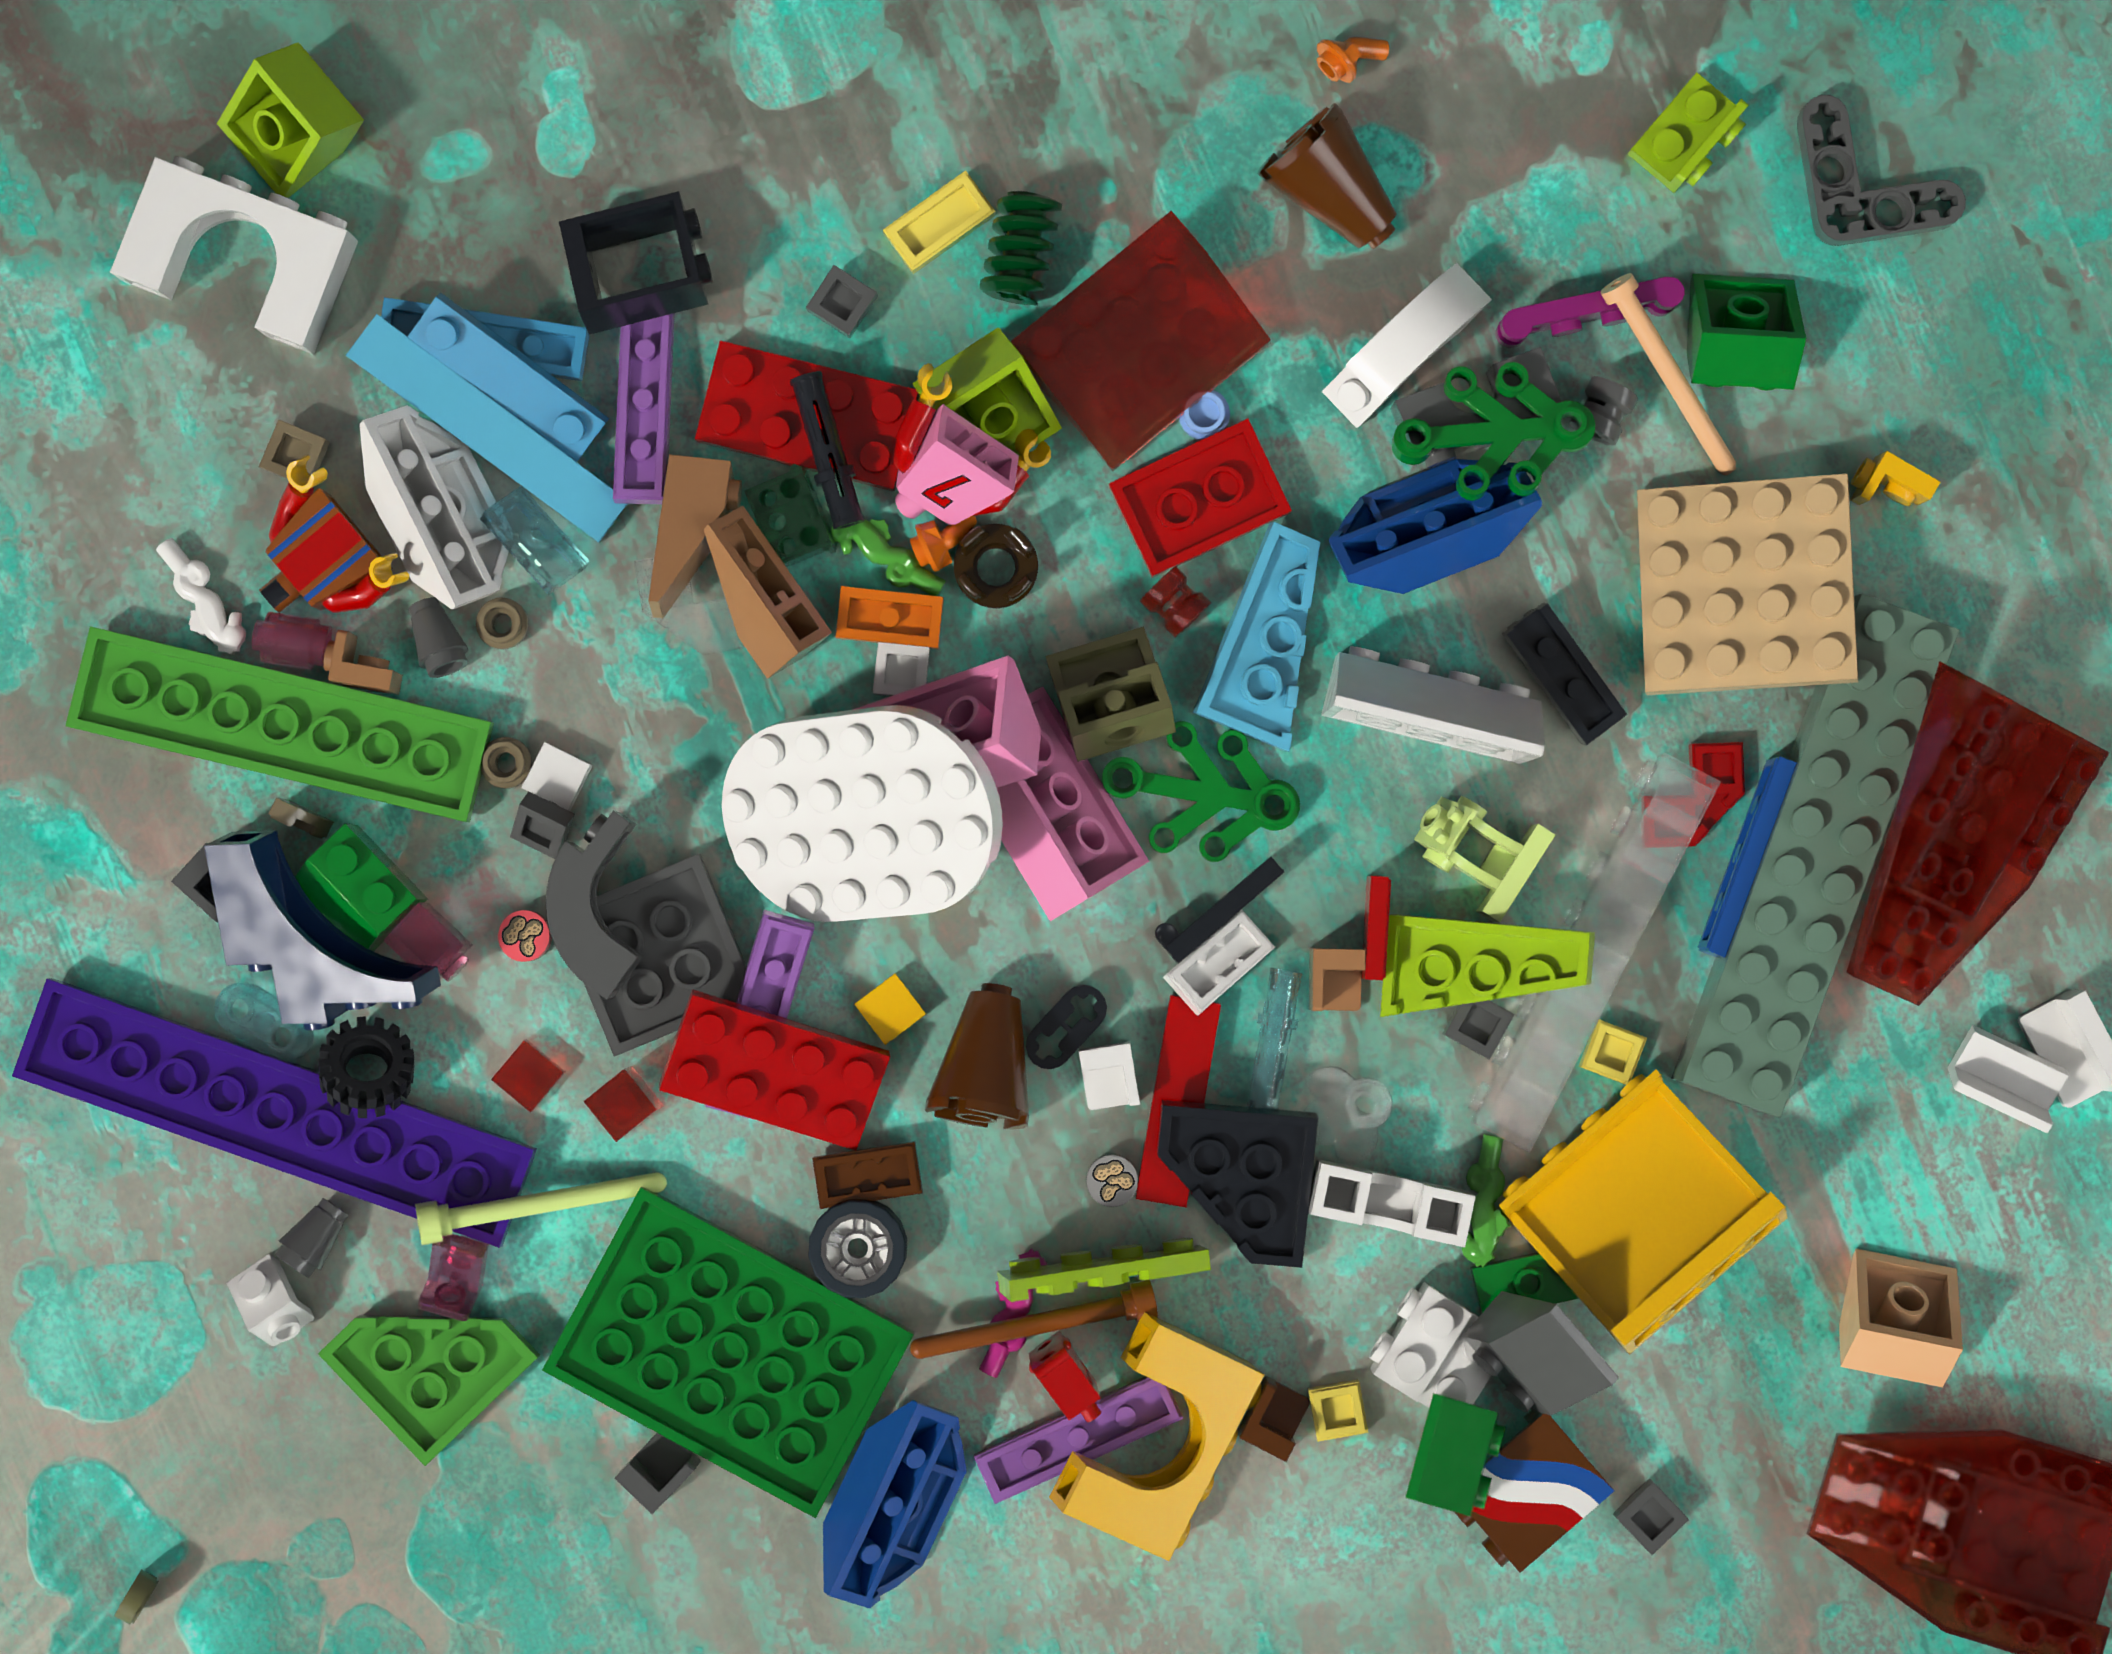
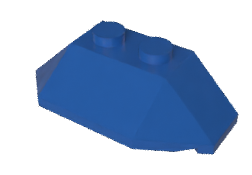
[1329,459,1542,594]
[823,1400,967,1609]

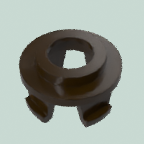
[954,524,1038,609]

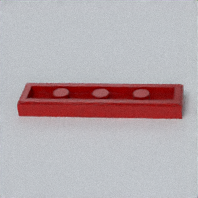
[1135,995,1221,1208]

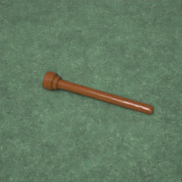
[910,1280,1158,1359]

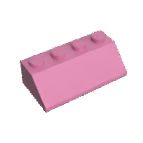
[853,655,1041,788]
[997,687,1149,921]

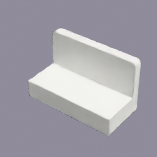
[2017,990,2112,1108]
[1947,1025,2069,1133]

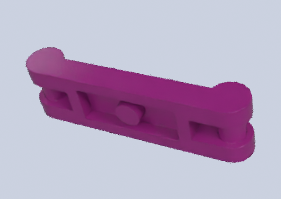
[1496,277,1685,348]

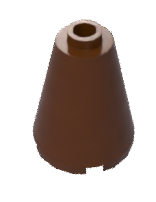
[1257,103,1397,249]
[925,983,1029,1130]

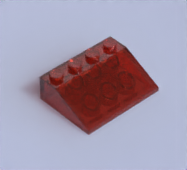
[1011,211,1271,472]

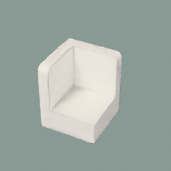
[1078,1041,1140,1110]

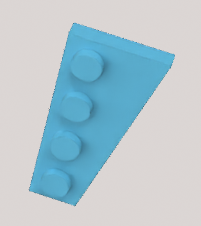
[1192,522,1320,752]

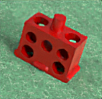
[1028,1331,1102,1423]

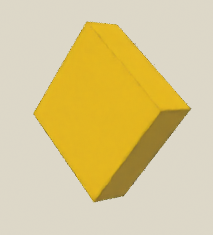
[854,973,927,1045]

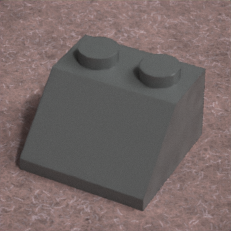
[1462,1291,1619,1416]

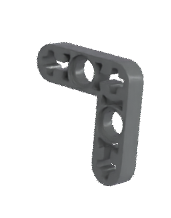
[1797,95,1966,246]

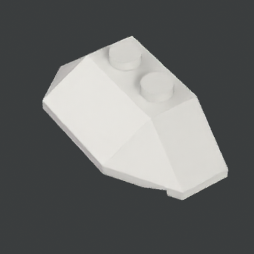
[359,405,512,610]

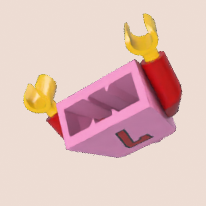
[893,363,1051,525]

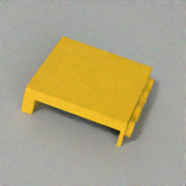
[1499,1069,1788,1355]

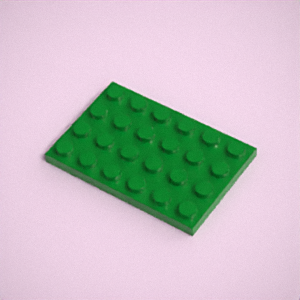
[542,1187,915,1519]

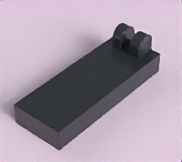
[1502,603,1628,745]
[1155,856,1284,964]

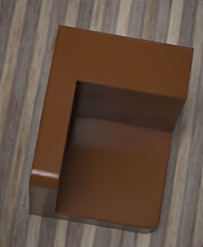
[1237,1375,1310,1462]

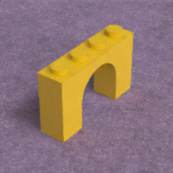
[1049,1312,1264,1561]

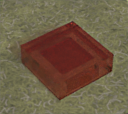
[491,1039,566,1113]

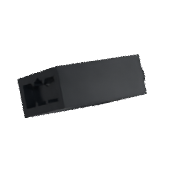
[559,191,713,335]

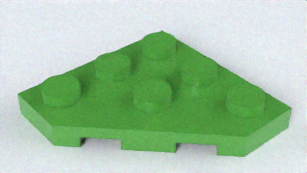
[318,1315,540,1466]

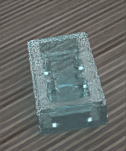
[480,486,590,595]

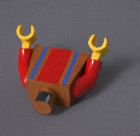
[259,455,409,613]

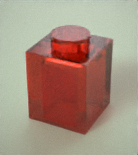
[583,1066,664,1142]

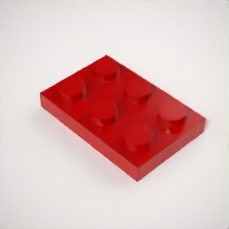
[1108,418,1292,578]

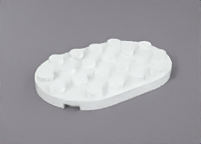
[722,705,1003,922]

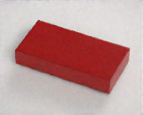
[1361,876,1391,981]

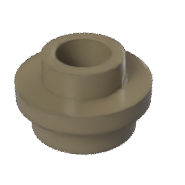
[476,598,528,649]
[481,737,532,789]

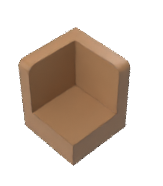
[1309,948,1366,1011]

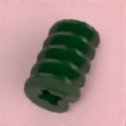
[980,191,1062,305]

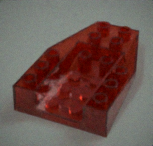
[1846,661,2110,1006]
[1806,1429,2112,1654]

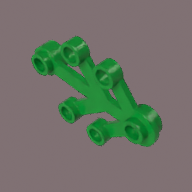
[1391,362,1596,501]
[1102,721,1300,862]

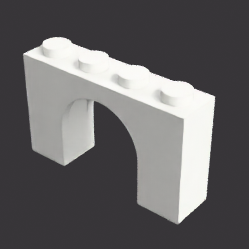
[110,156,358,354]

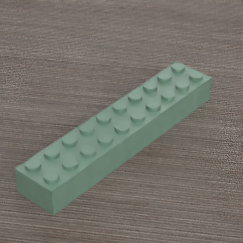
[1671,593,1959,1118]

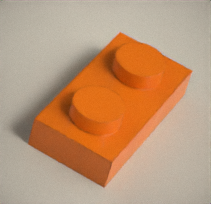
[835,586,944,650]

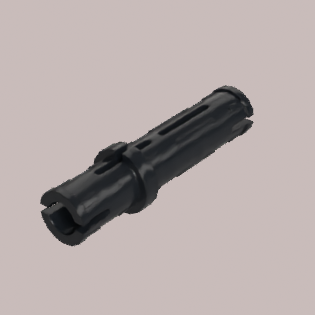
[790,371,865,530]

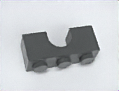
[1390,347,1562,468]

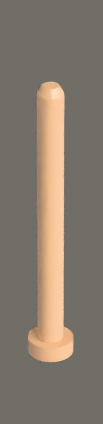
[1600,273,1736,476]

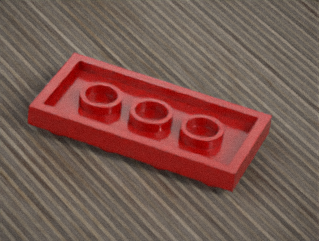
[695,340,919,492]
[659,989,891,1151]

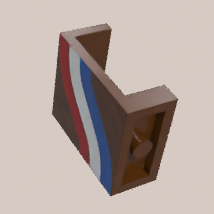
[1455,1410,1614,1573]

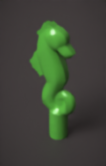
[831,519,946,596]
[1462,1134,1511,1267]

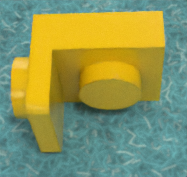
[1850,451,1941,506]

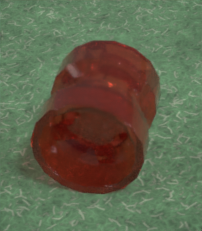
[1139,566,1212,638]

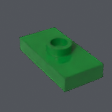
[1470,1252,1579,1314]

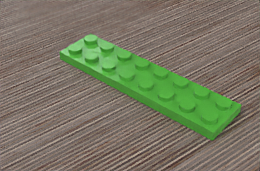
[65,626,494,823]

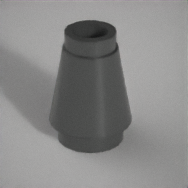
[408,597,468,678]
[275,1198,348,1278]

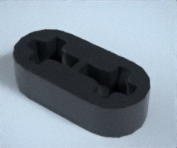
[1026,984,1107,1069]

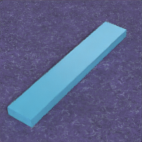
[346,314,628,543]

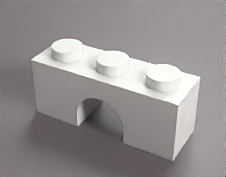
[1308,1159,1476,1247]

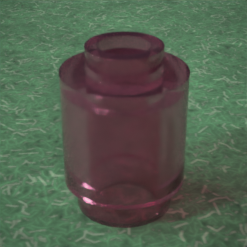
[252,611,332,670]

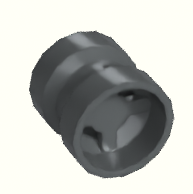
[1569,376,1638,446]

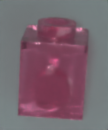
[418,1234,489,1321]

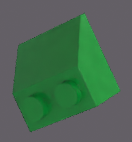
[1686,273,1806,391]
[295,823,428,951]
[1405,1393,1506,1516]

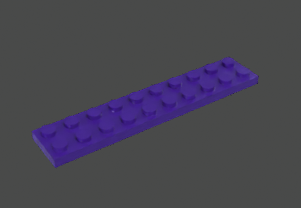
[12,978,537,1248]

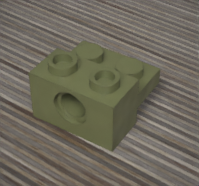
[1045,626,1176,762]

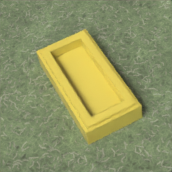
[883,170,996,274]

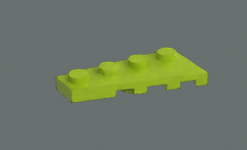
[1380,914,1595,1017]

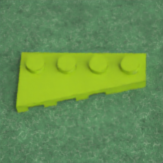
[997,1238,1211,1302]

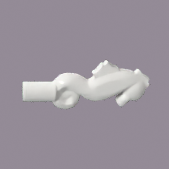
[156,538,246,655]

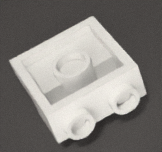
[1369,1282,1491,1408]

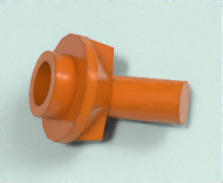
[1317,37,1389,83]
[910,516,977,573]

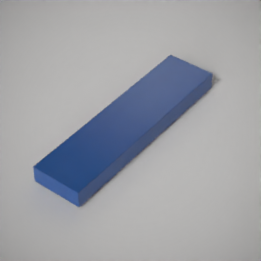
[1698,756,1797,957]

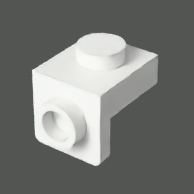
[226,1254,314,1346]

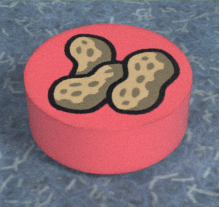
[498,910,552,962]

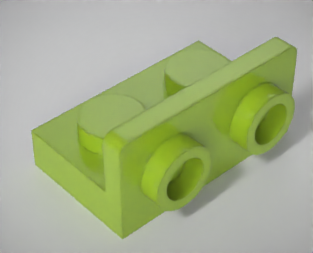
[1628,72,1749,193]

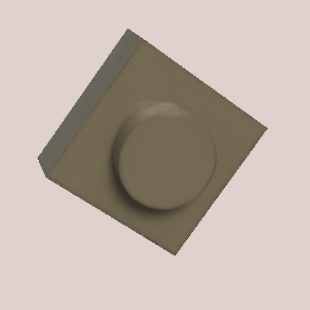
[258,419,330,479]

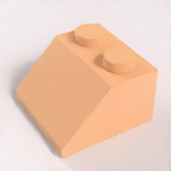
[1839,1249,1963,1387]

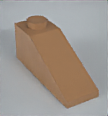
[648,454,742,618]
[703,506,832,679]

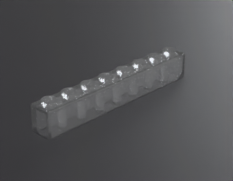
[1468,753,1721,1153]

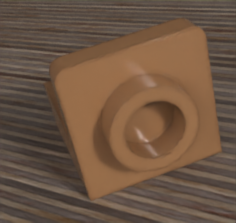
[323,630,403,695]

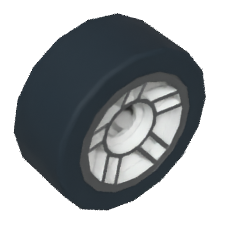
[808,1200,908,1298]

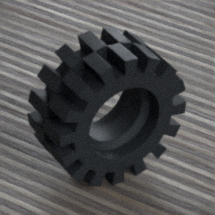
[318,1016,414,1119]

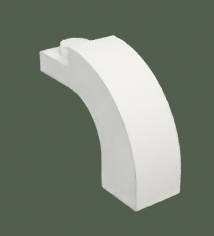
[1322,263,1492,428]

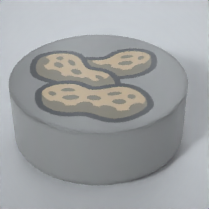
[1086,1154,1138,1207]

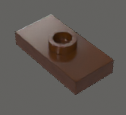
[812,1141,923,1209]

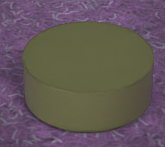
[114,1569,159,1625]

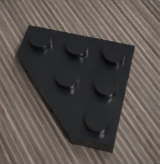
[1157,1100,1319,1268]

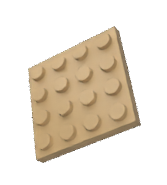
[1637,473,1858,695]

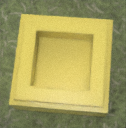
[1578,1019,1647,1085]
[1307,1379,1369,1442]

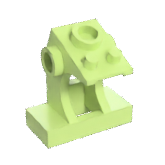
[1414,796,1555,922]

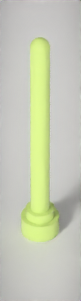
[415,1172,667,1245]

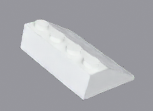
[1321,646,1545,764]

